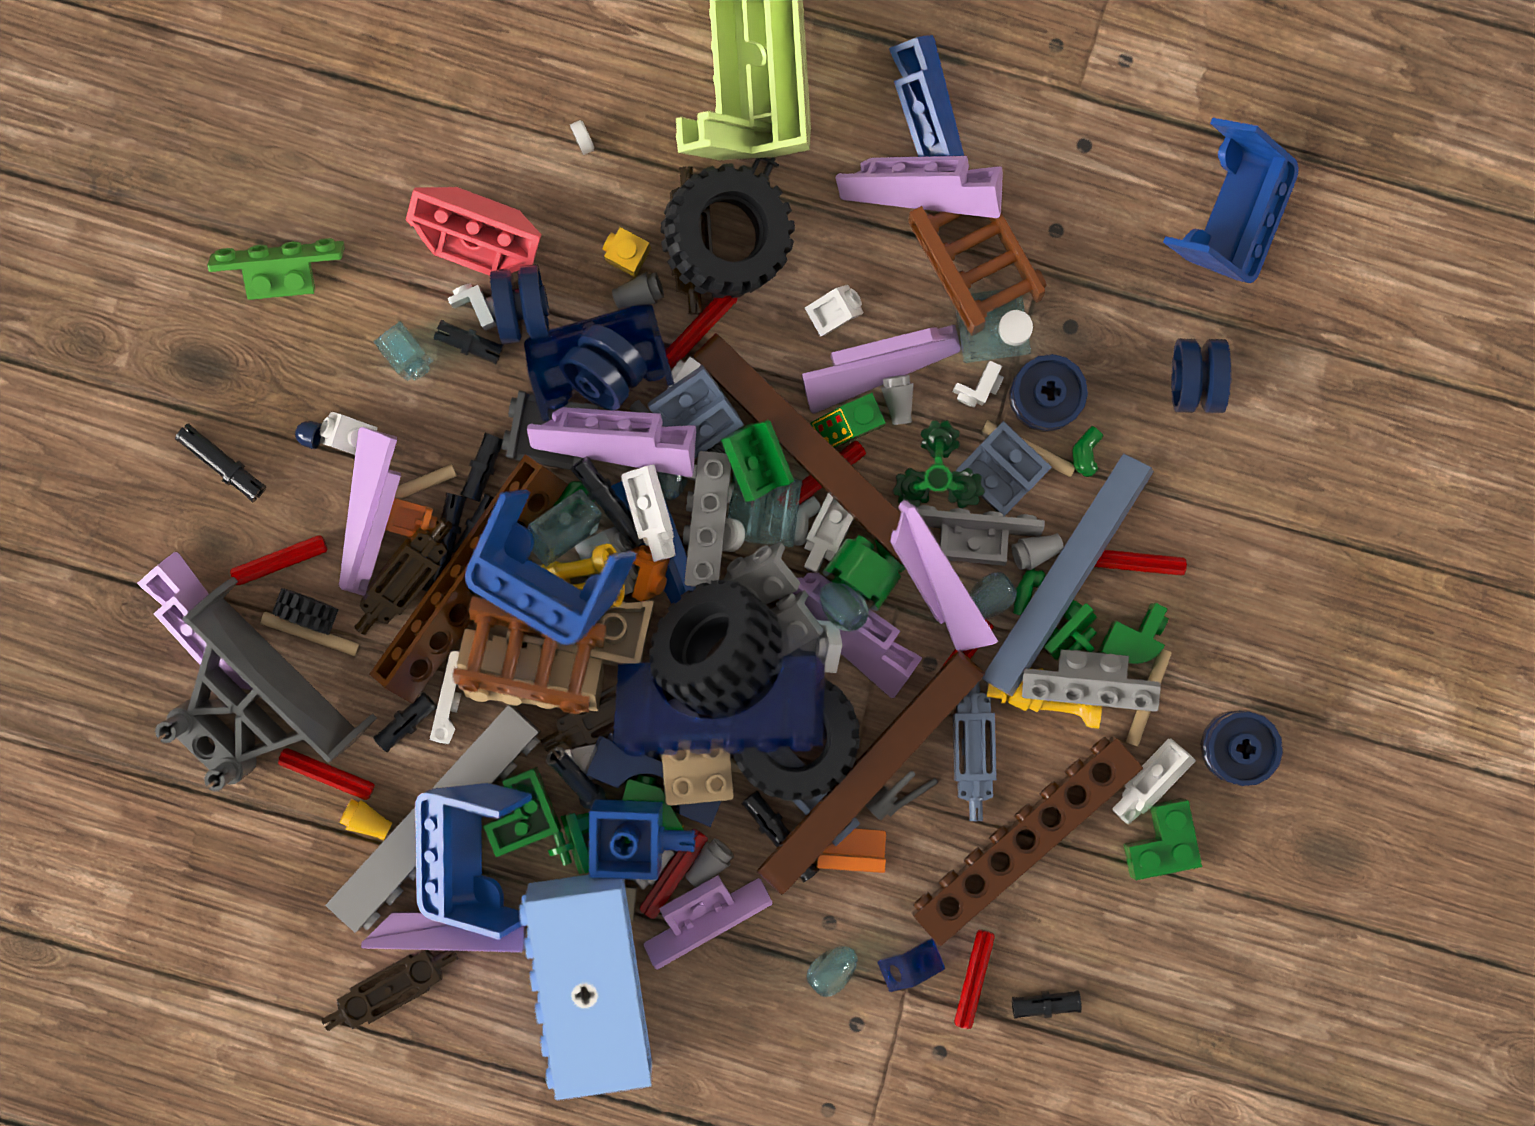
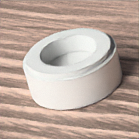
[570,120,595,155]
[998,310,1033,346]
[722,517,745,552]

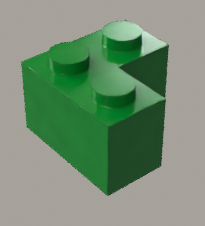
[483,767,562,857]
[1123,798,1202,880]

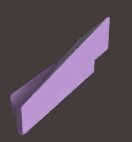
[361,912,526,952]

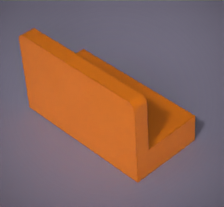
[817,828,886,873]

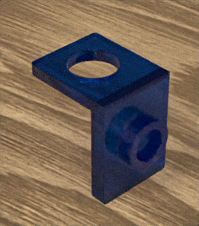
[877,938,945,992]

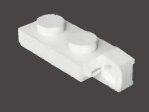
[621,464,676,562]
[804,493,854,573]
[429,649,461,744]
[1112,738,1196,825]

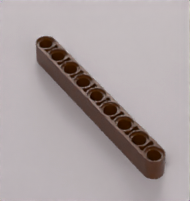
[692,333,903,565]
[757,650,985,895]

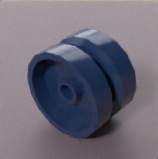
[490,264,550,345]
[560,324,647,411]
[1171,338,1231,413]
[1009,354,1088,432]
[1200,710,1283,786]

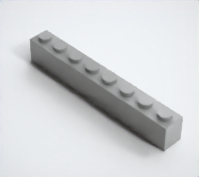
[325,705,541,933]

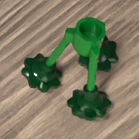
[892,420,985,509]

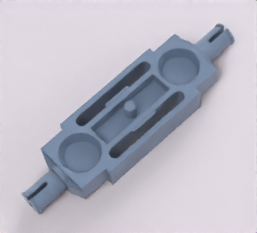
[953,681,997,821]

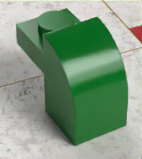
[1098,603,1169,664]

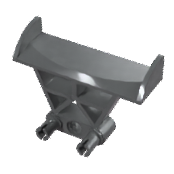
[155,577,377,791]

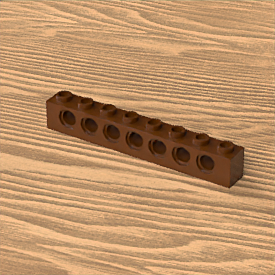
[369,454,568,704]
[912,737,1144,947]

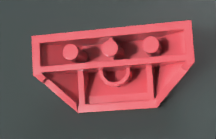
[406,187,542,276]

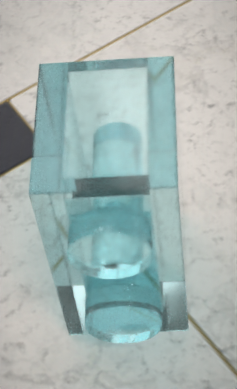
[373,321,434,381]
[528,489,602,567]

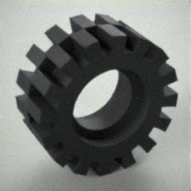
[272,588,339,635]

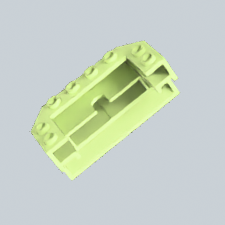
[676,0,811,160]

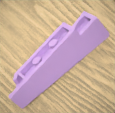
[836,156,1003,218]
[802,325,961,413]
[527,407,696,477]
[339,427,401,596]
[890,500,998,651]
[137,552,253,690]
[779,573,922,698]

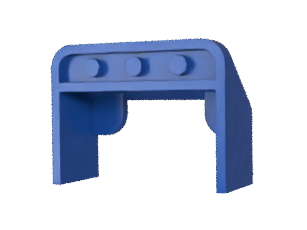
[1163,118,1298,283]
[465,489,637,644]
[415,783,531,940]

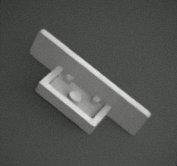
[683,451,731,587]
[916,505,1045,566]
[1022,649,1161,711]

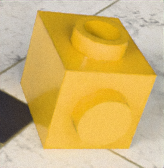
[602,227,651,278]

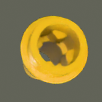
[339,799,392,840]

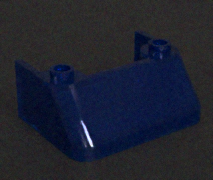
[524,304,675,422]

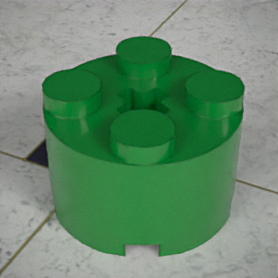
[823,535,902,611]

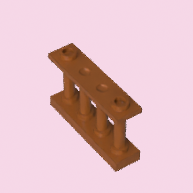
[908,206,1046,336]
[452,596,607,714]

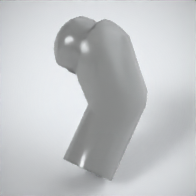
[786,496,821,546]

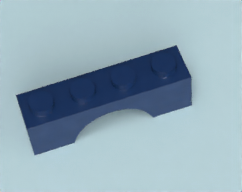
[584,733,721,827]

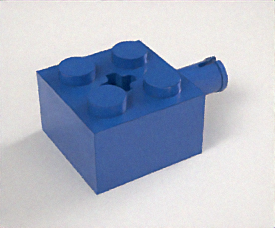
[589,799,696,880]

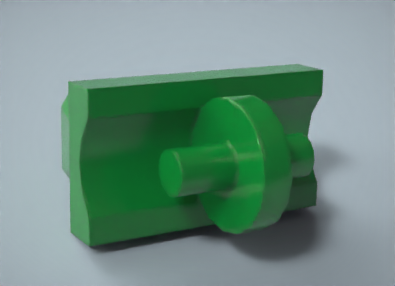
[1044,600,1097,661]
[548,813,590,874]

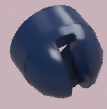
[295,421,322,449]

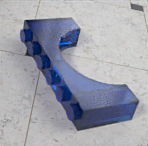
[613,655,825,756]

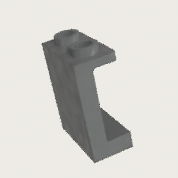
[502,391,600,470]

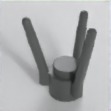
[865,771,938,820]

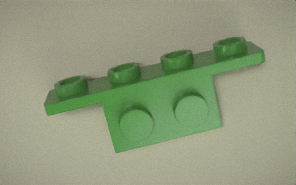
[207,238,345,300]

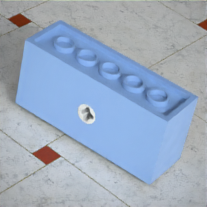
[519,875,652,1100]

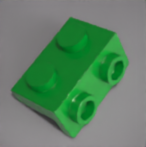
[721,420,794,502]

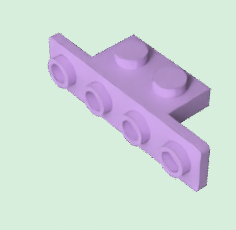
[644,875,773,969]

